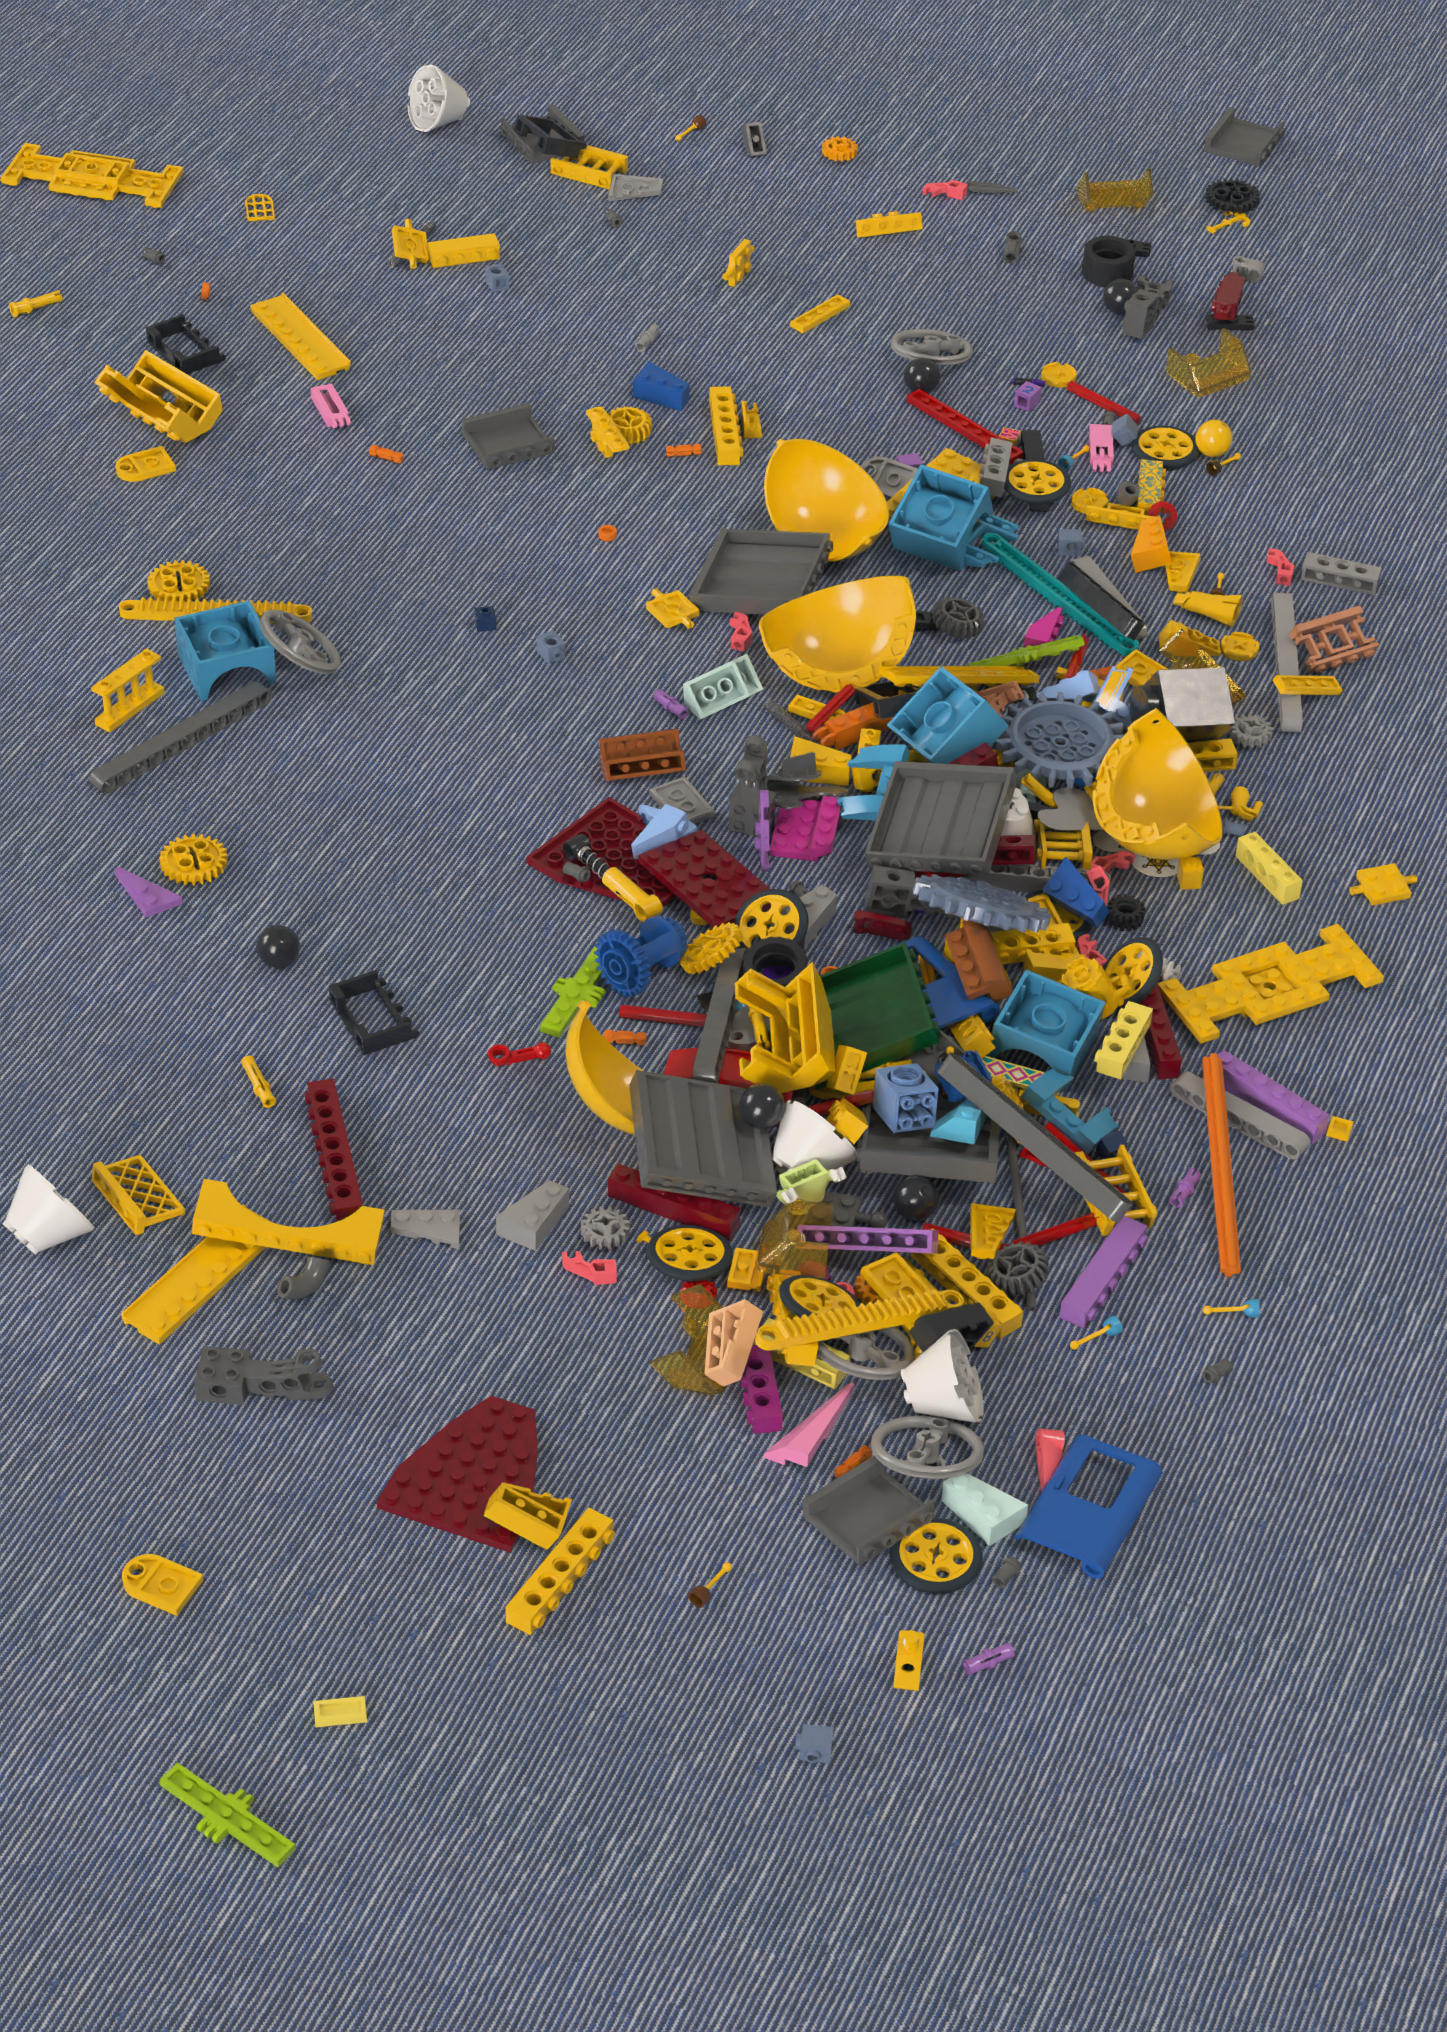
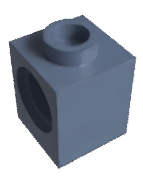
[485,264,509,293]
[1057,529,1085,556]
[537,630,565,664]

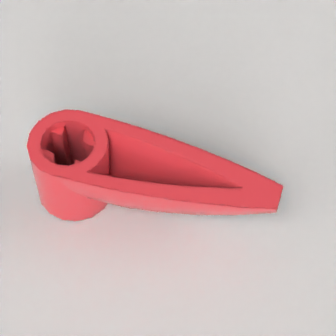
[1035,1428,1065,1492]

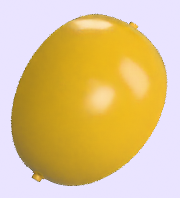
[764,439,889,562]
[565,999,643,1135]

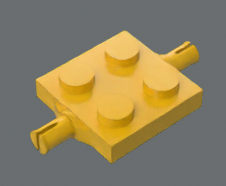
[392,219,429,269]
[722,239,755,287]
[646,588,699,629]
[1349,863,1418,906]

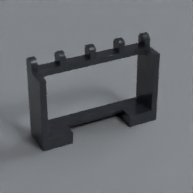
[514,115,587,158]
[146,314,226,374]
[854,681,921,719]
[329,970,420,1055]

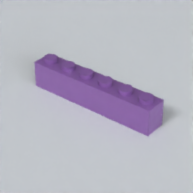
[1218,1050,1329,1144]
[1059,1216,1149,1328]
[797,1225,938,1253]

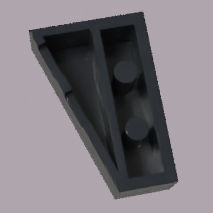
[909,1302,994,1352]

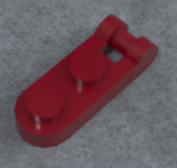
[853,910,912,940]

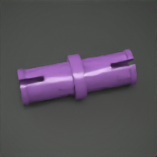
[653,689,689,720]
[1169,1168,1201,1208]
[963,1642,1015,1675]

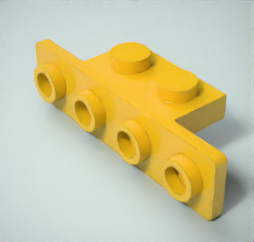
[856,211,923,237]
[586,407,629,458]
[1086,503,1152,530]

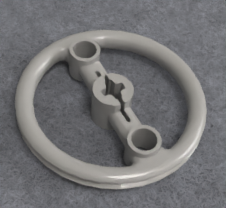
[890,329,973,366]
[260,610,341,674]
[817,1326,915,1380]
[871,1416,984,1479]

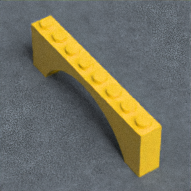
[192,1179,385,1265]

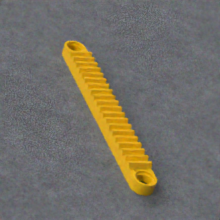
[119,597,312,623]
[755,1289,964,1351]

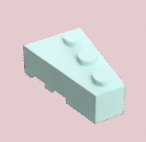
[941,1473,1028,1546]

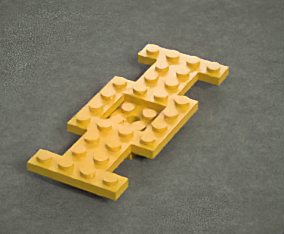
[1,143,184,208]
[1157,924,1384,1044]

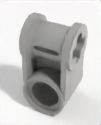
[1230,256,1265,282]

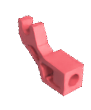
[922,180,968,200]
[1267,548,1295,586]
[730,611,752,652]
[1091,851,1136,874]
[1086,866,1110,906]
[1076,934,1107,967]
[562,1251,617,1285]

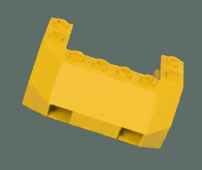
[94,350,223,443]
[734,961,836,1093]

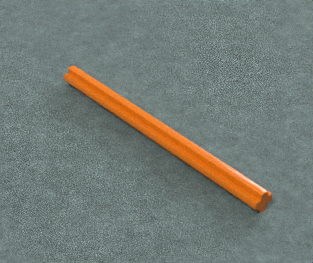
[1202,1053,1241,1277]

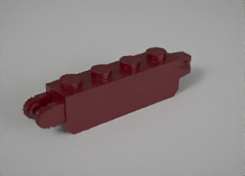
[1211,272,1245,320]

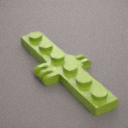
[967,634,1085,666]
[540,947,606,1038]
[160,1762,296,1867]

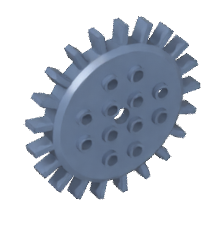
[995,692,1124,789]
[913,874,1051,933]

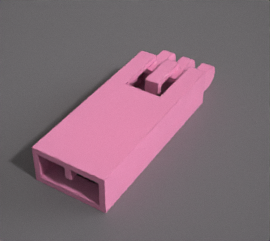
[310,384,351,429]
[1089,424,1114,473]

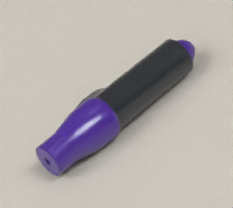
[1010,377,1046,387]

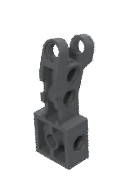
[1121,275,1173,339]
[729,735,776,837]
[865,865,975,919]
[194,1346,334,1405]

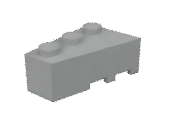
[496,1180,569,1251]

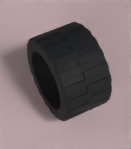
[1082,235,1136,287]
[743,936,807,987]

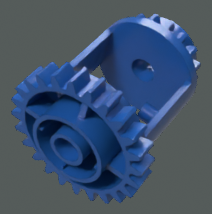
[594,916,687,997]

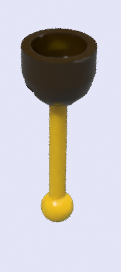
[1206,453,1241,476]

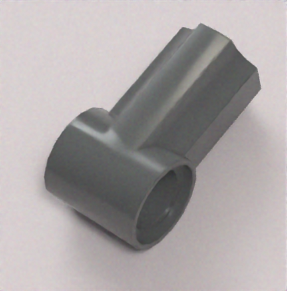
[1003,231,1022,264]

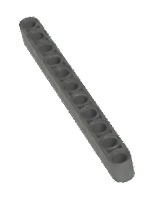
[89,681,273,794]
[693,948,747,1084]
[937,1052,1132,1223]

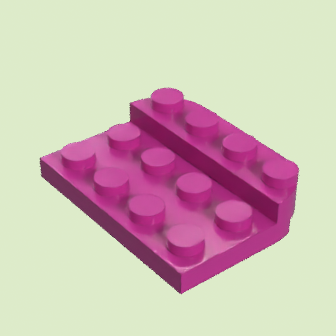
[769,796,840,861]

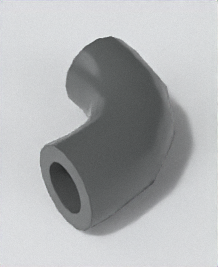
[1117,481,1140,506]
[278,1257,330,1300]

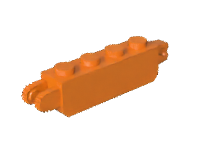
[812,696,894,750]

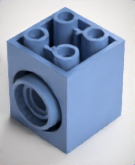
[873,1063,938,1133]

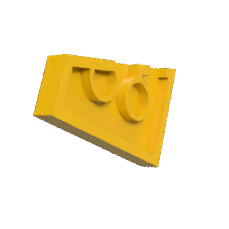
[1165,551,1201,593]

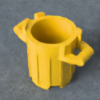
[1062,957,1131,1019]

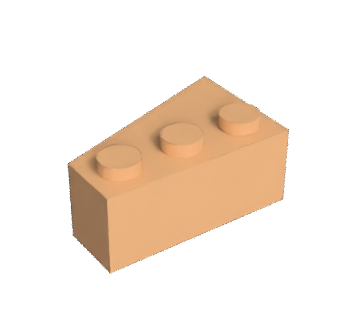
[704,1300,763,1386]

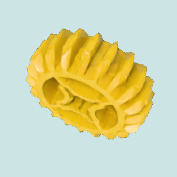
[607,406,652,445]

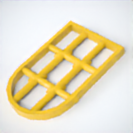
[245,194,275,221]

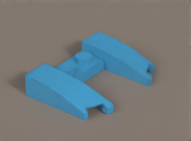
[964,514,1019,567]
[837,744,910,821]
[1021,1068,1119,1155]

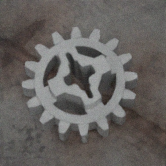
[1229,714,1273,748]
[581,1206,630,1250]

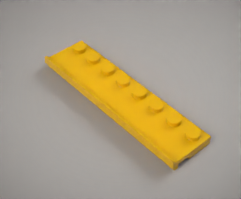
[250,293,351,380]
[879,666,1040,687]
[121,1204,271,1345]

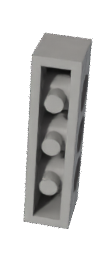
[980,437,1012,497]
[1301,552,1382,595]

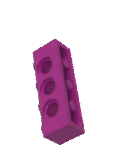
[740,1345,783,1434]

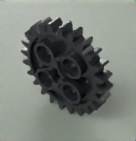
[1205,178,1260,214]

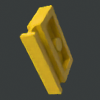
[727,1248,768,1292]

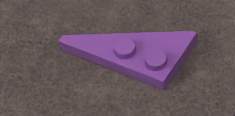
[754,790,770,871]
[114,867,183,917]

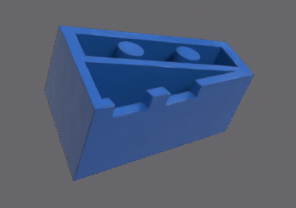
[633,361,690,411]
[1042,857,1110,928]

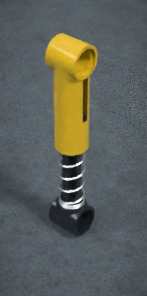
[562,834,663,922]

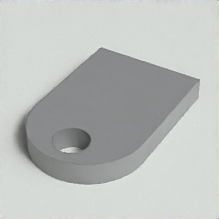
[861,456,918,499]
[727,1005,771,1051]

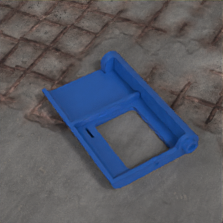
[864,936,1000,1029]
[1014,1434,1163,1579]

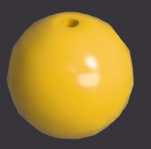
[1195,419,1233,457]

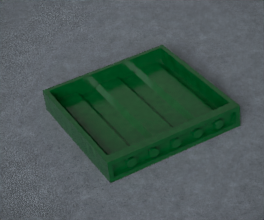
[814,942,941,1090]

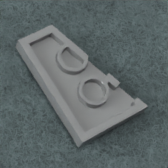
[608,174,663,201]
[391,1210,460,1249]

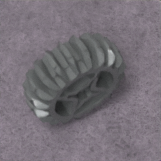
[932,596,984,640]
[987,1240,1049,1297]

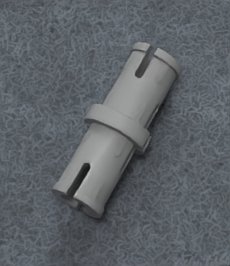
[635,324,660,352]

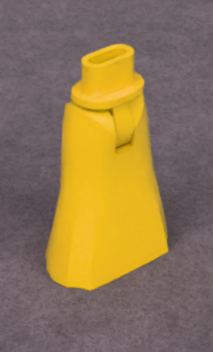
[1174,591,1243,628]

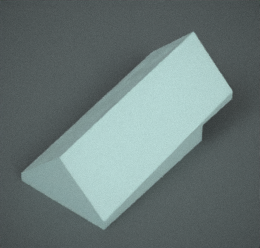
[683,654,763,720]

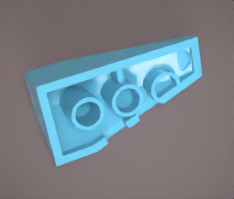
[930,1098,988,1144]

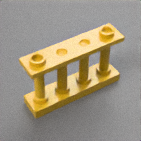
[551,145,628,189]
[91,648,165,733]
[1034,818,1093,870]
[1075,1145,1157,1236]

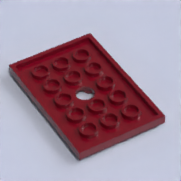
[638,829,771,928]

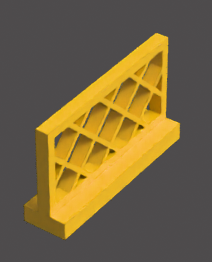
[92,1155,185,1236]

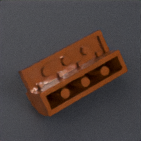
[598,728,686,781]
[945,920,1013,1002]

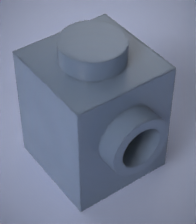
[1111,414,1138,447]
[795,1724,834,1763]

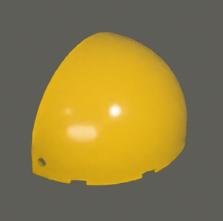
[759,576,916,692]
[1093,708,1223,860]

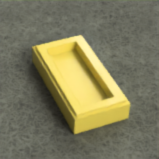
[313,1696,367,1727]

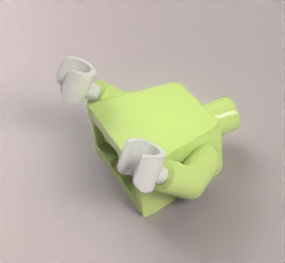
[777,1159,847,1214]

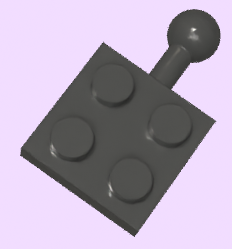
[807,1191,888,1228]

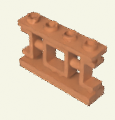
[1289,605,1380,674]
[976,681,1025,718]

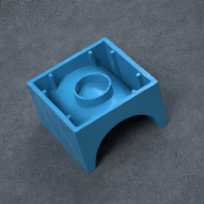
[888,465,993,571]
[174,600,276,701]
[887,666,1009,764]
[986,970,1106,1092]

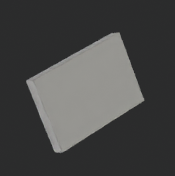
[649,776,715,824]

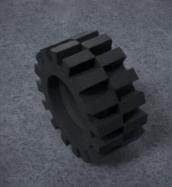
[1106,894,1145,932]

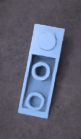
[1036,670,1100,703]

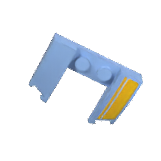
[1092,666,1134,731]

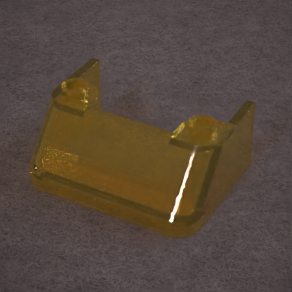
[1076,168,1154,211]
[1166,328,1251,397]
[1159,629,1247,704]
[757,1199,833,1278]
[650,1284,726,1395]

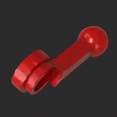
[488,1042,551,1066]

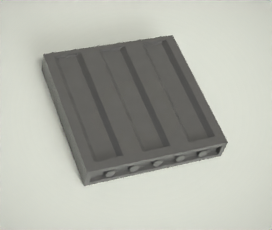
[689,528,833,615]
[865,761,1017,875]
[629,1070,777,1207]
[856,1093,1000,1183]

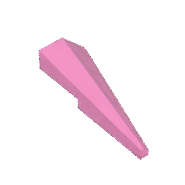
[764,1383,854,1467]

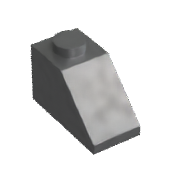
[741,121,767,157]

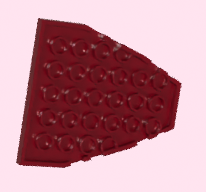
[526,797,677,907]
[377,1395,538,1553]

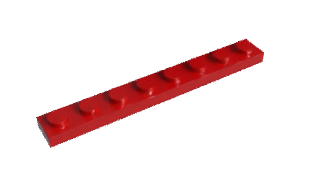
[906,389,1024,464]

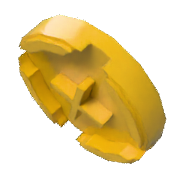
[1041,362,1077,388]
[1072,488,1109,514]
[1220,632,1259,661]

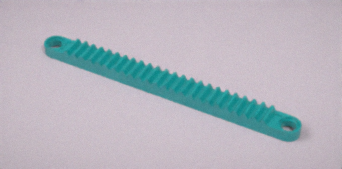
[982,533,1139,657]

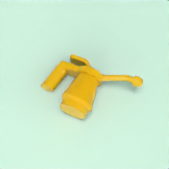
[1218,786,1263,822]

